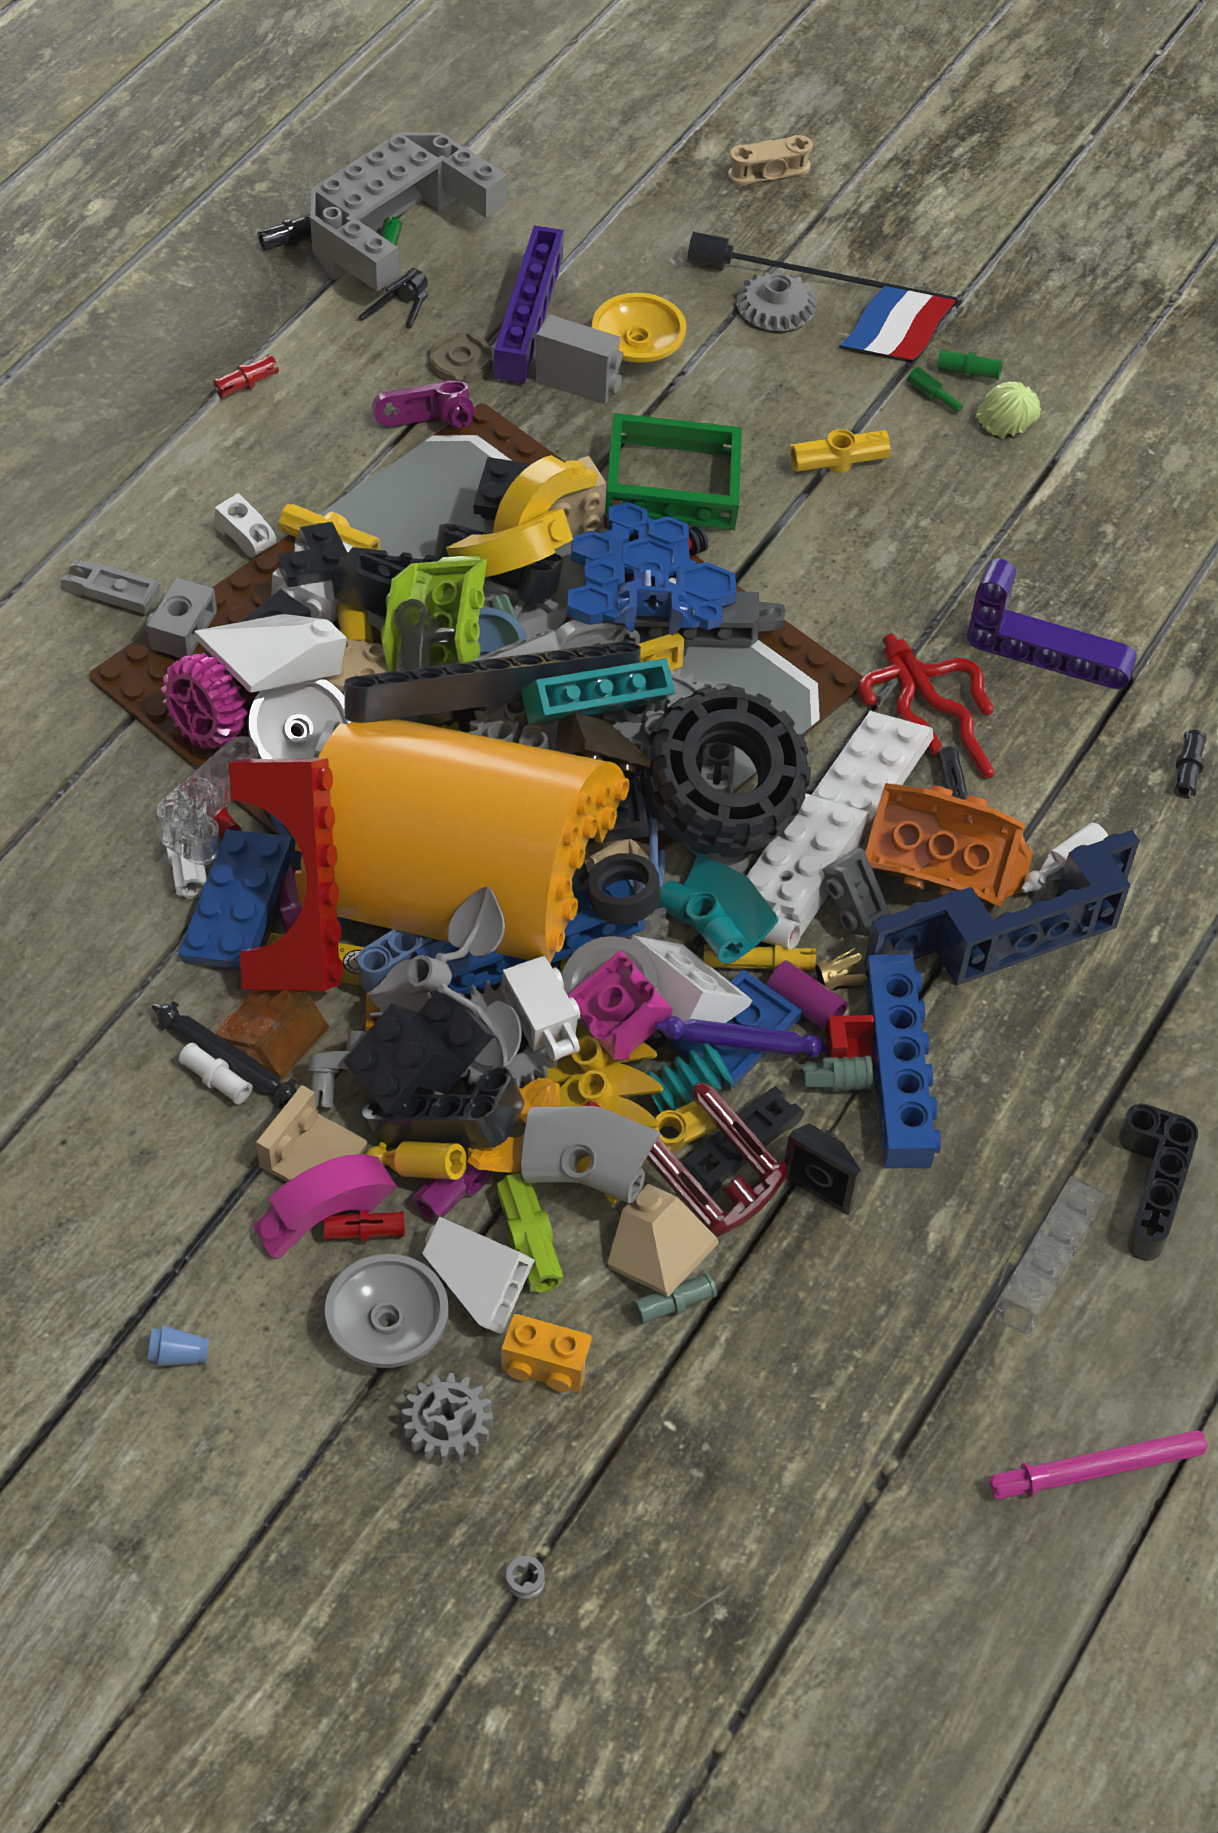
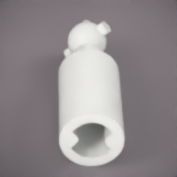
[1021,822,1108,893]

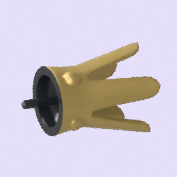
[813,948,868,990]

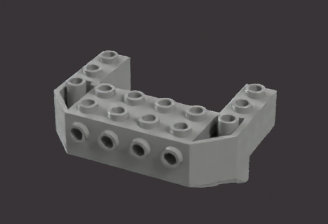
[310,132,507,291]

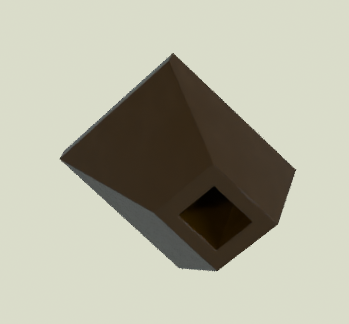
[554,712,651,776]

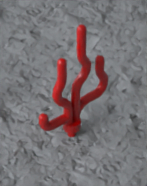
[858,634,995,779]

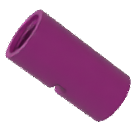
[766,960,848,1032]

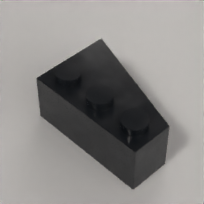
[331,547,436,617]

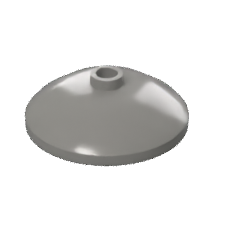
[325,1254,448,1368]

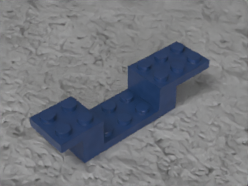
[864,830,1140,986]

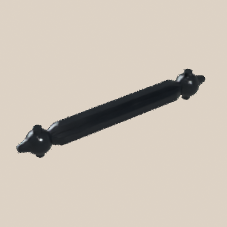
[152,1001,297,1109]

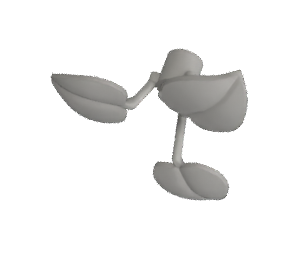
[368,886,522,1067]

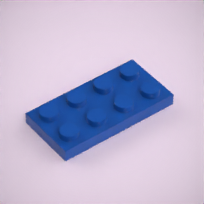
[178,829,296,970]

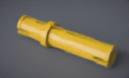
[704,944,816,972]

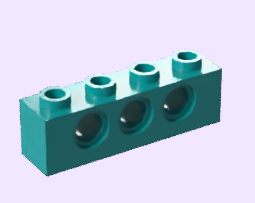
[521,658,676,725]

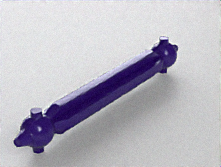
[654,1016,829,1057]

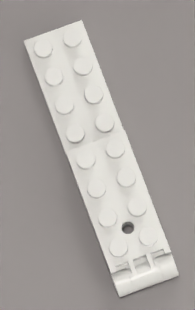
[747,711,934,950]

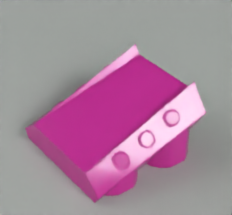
[567,951,673,1060]

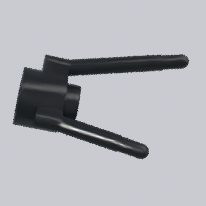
[359,268,428,328]

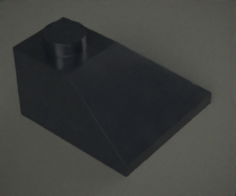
[784,1123,861,1215]

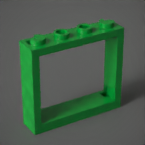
[605,413,742,530]

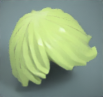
[975,381,1041,439]

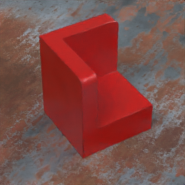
[825,1015,875,1067]

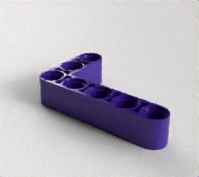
[967,558,1137,689]

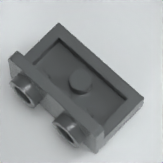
[822,848,890,936]

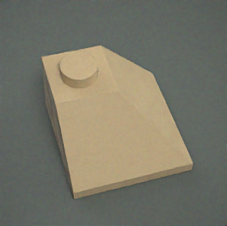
[607,1184,719,1297]

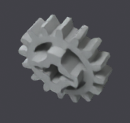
[402,1373,493,1465]

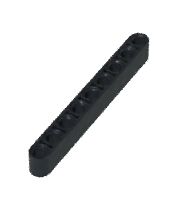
[344,642,641,723]

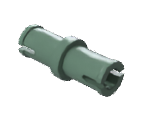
[633,1272,717,1325]

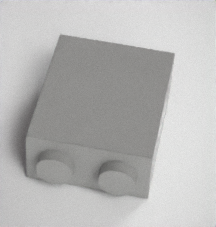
[536,314,623,404]

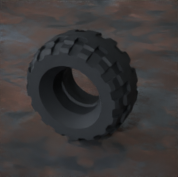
[639,686,811,857]

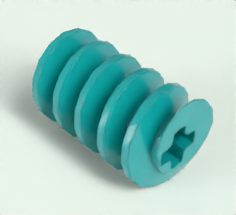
[647,1043,733,1112]

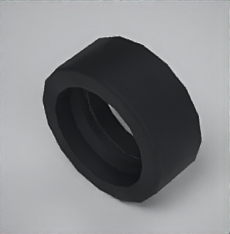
[587,853,661,924]

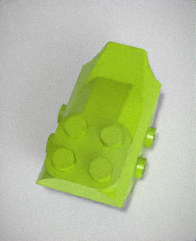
[381,555,487,672]

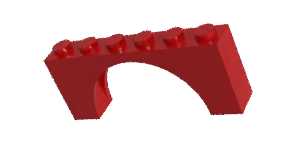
[228,758,343,991]

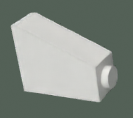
[422,1217,535,1334]

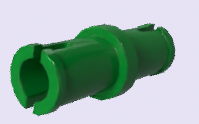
[937,349,1003,380]

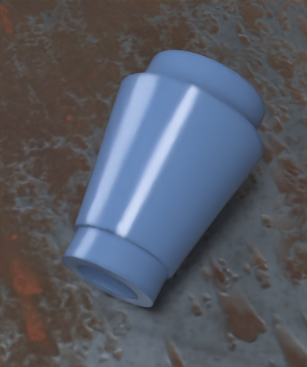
[147,1325,209,1366]

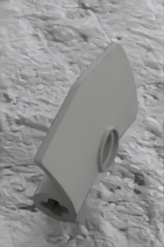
[521,1106,661,1203]

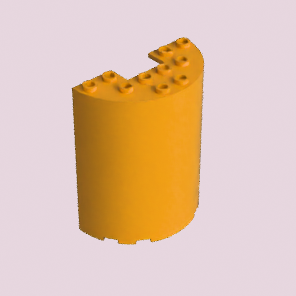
[295,718,629,964]

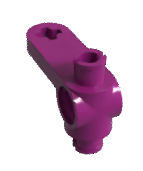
[372,380,474,428]

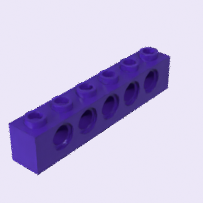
[494,225,564,383]

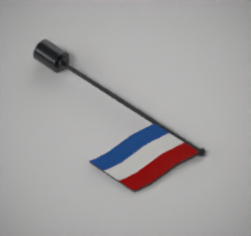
[687,231,963,363]

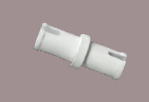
[178,1042,252,1105]

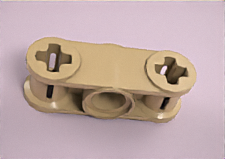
[728,135,813,186]

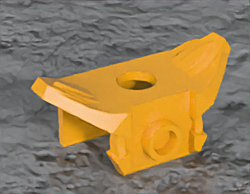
[467,1076,561,1175]

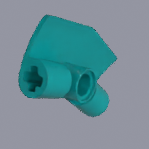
[657,854,779,963]

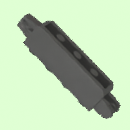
[624,591,785,646]

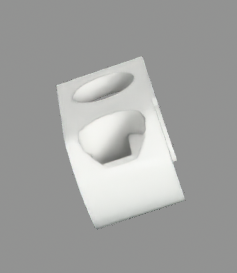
[215,493,276,558]

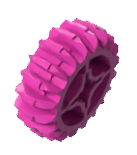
[161,653,247,749]

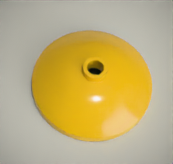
[592,293,686,363]

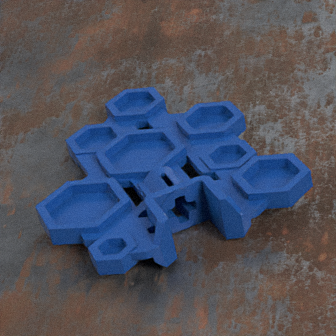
[567,502,737,636]

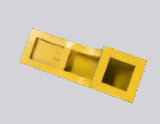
[493,455,598,533]
[446,508,573,577]

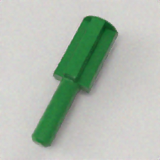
[907,366,963,412]

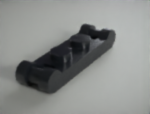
[682,1086,805,1196]

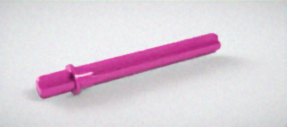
[989,1430,1208,1499]

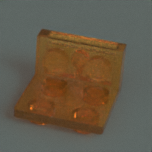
[216,990,330,1079]

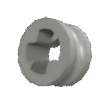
[506,1556,545,1599]

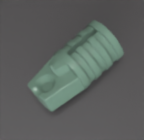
[803,1056,873,1092]

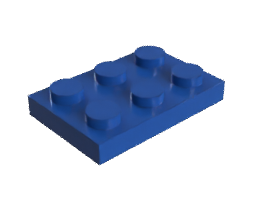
[671,970,802,1091]

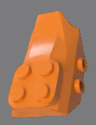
[864,783,1033,907]

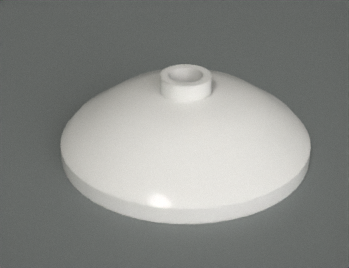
[248,678,351,759]

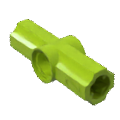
[497,1173,563,1294]

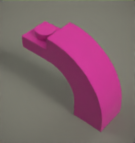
[252,1154,397,1258]

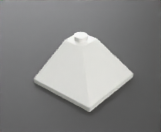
[193,614,347,693]

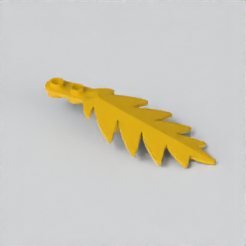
[536,957,663,1204]

